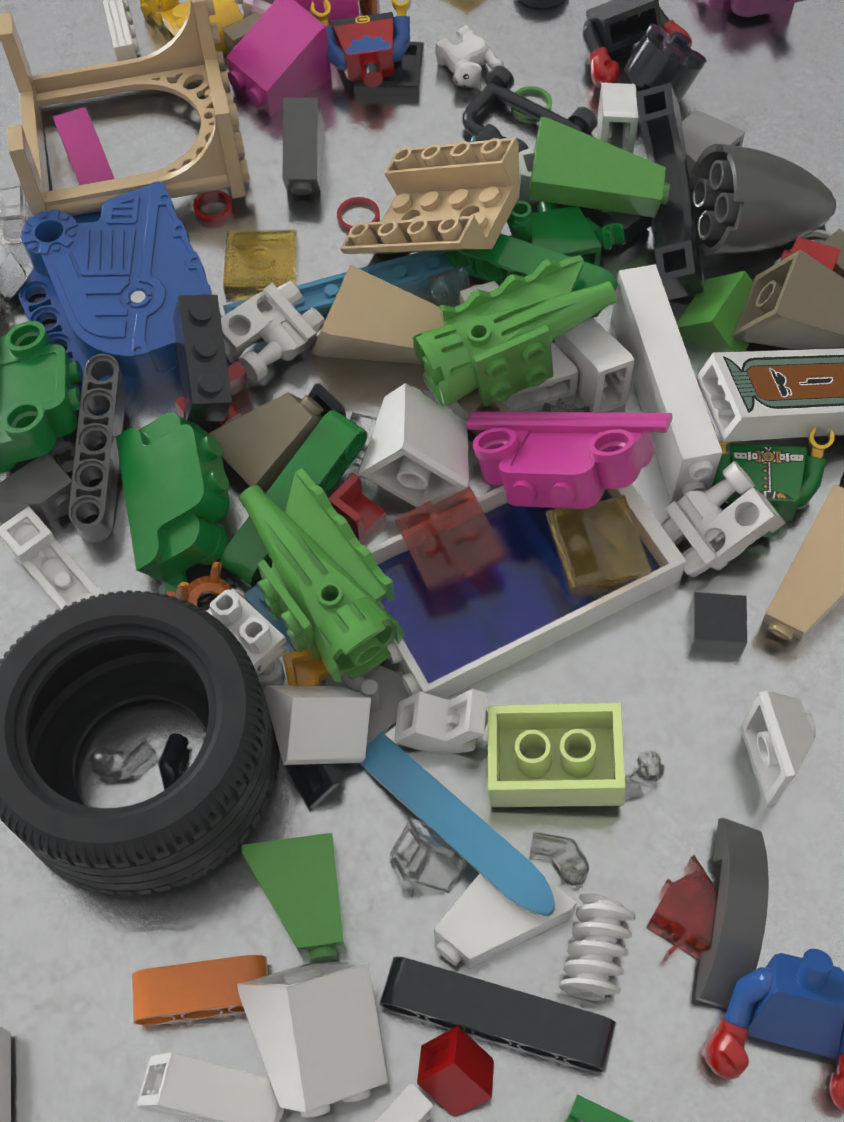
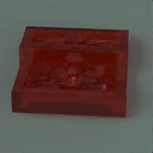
[395,486,508,591]

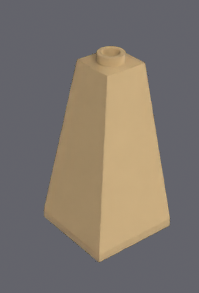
[311,265,444,364]
[763,484,844,641]

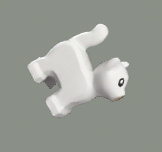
[435,25,504,91]

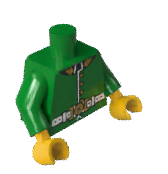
[712,425,834,537]

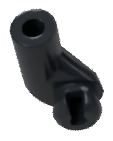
[158,733,189,790]

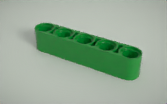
[445,233,618,318]
[220,410,368,588]

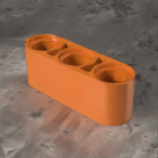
[132,955,268,1025]

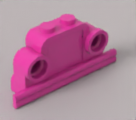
[466,411,673,509]

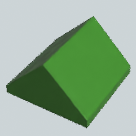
[677,271,753,353]

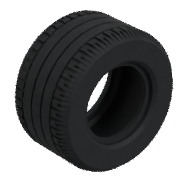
[0,590,277,895]

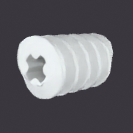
[559,893,636,1002]

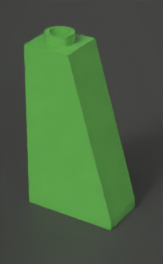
[528,117,670,218]

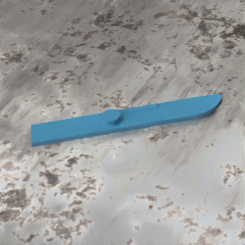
[358,732,555,916]

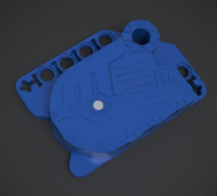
[19,181,238,416]

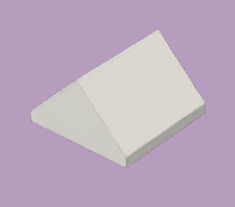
[263,686,371,765]

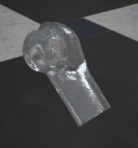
[625,751,665,797]
[530,832,589,883]

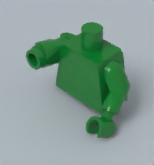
[506,200,626,266]

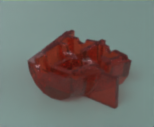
[646,854,718,960]

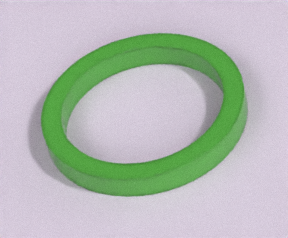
[511,86,552,120]

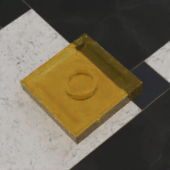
[223,230,298,294]

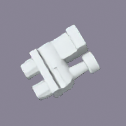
[221,281,325,383]
[661,461,785,577]
[207,588,286,690]

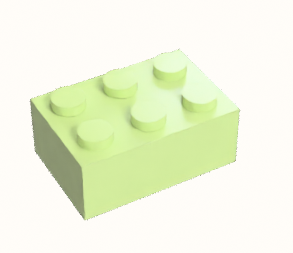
[488,703,625,807]

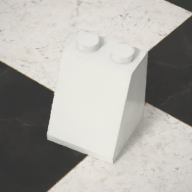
[359,383,469,510]
[237,961,388,1118]

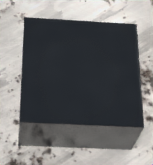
[690,592,747,653]

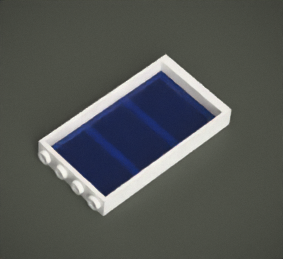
[369,484,687,699]

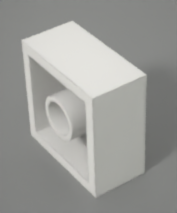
[375,1082,434,1122]

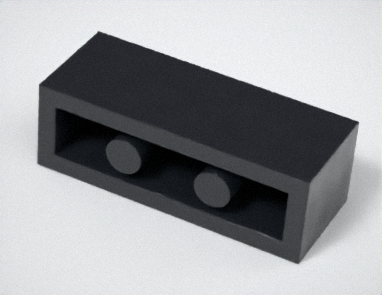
[173,295,232,422]

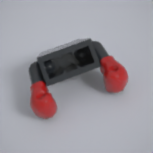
[582,0,692,89]

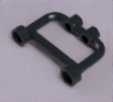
[462,66,598,152]

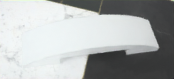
[0,506,106,610]

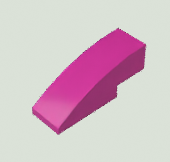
[53,107,115,185]

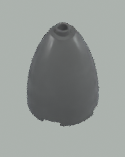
[692,144,836,256]

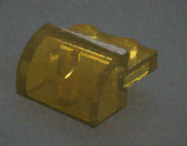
[545,495,651,596]

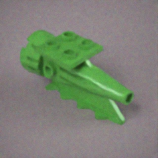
[412,255,617,408]
[240,468,404,682]

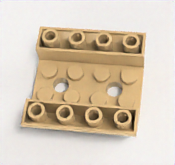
[340,137,519,254]

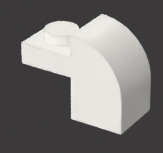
[394,689,488,753]

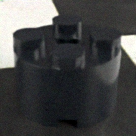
[625,24,707,103]

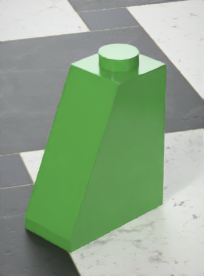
[242,832,347,963]

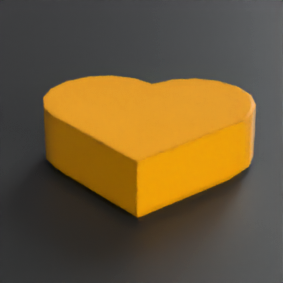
[282,650,330,686]

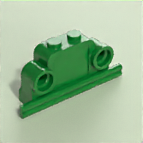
[0,321,83,473]
[116,413,230,593]

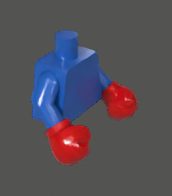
[705,948,844,1111]

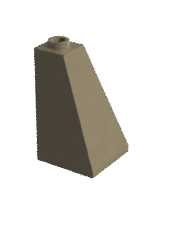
[732,249,844,350]

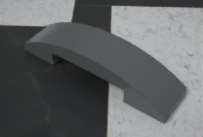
[695,818,769,1009]

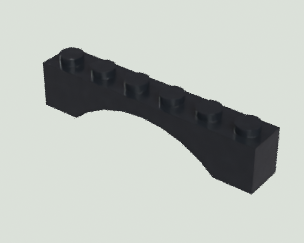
[636,83,704,300]

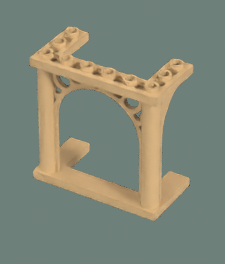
[0,0,250,216]

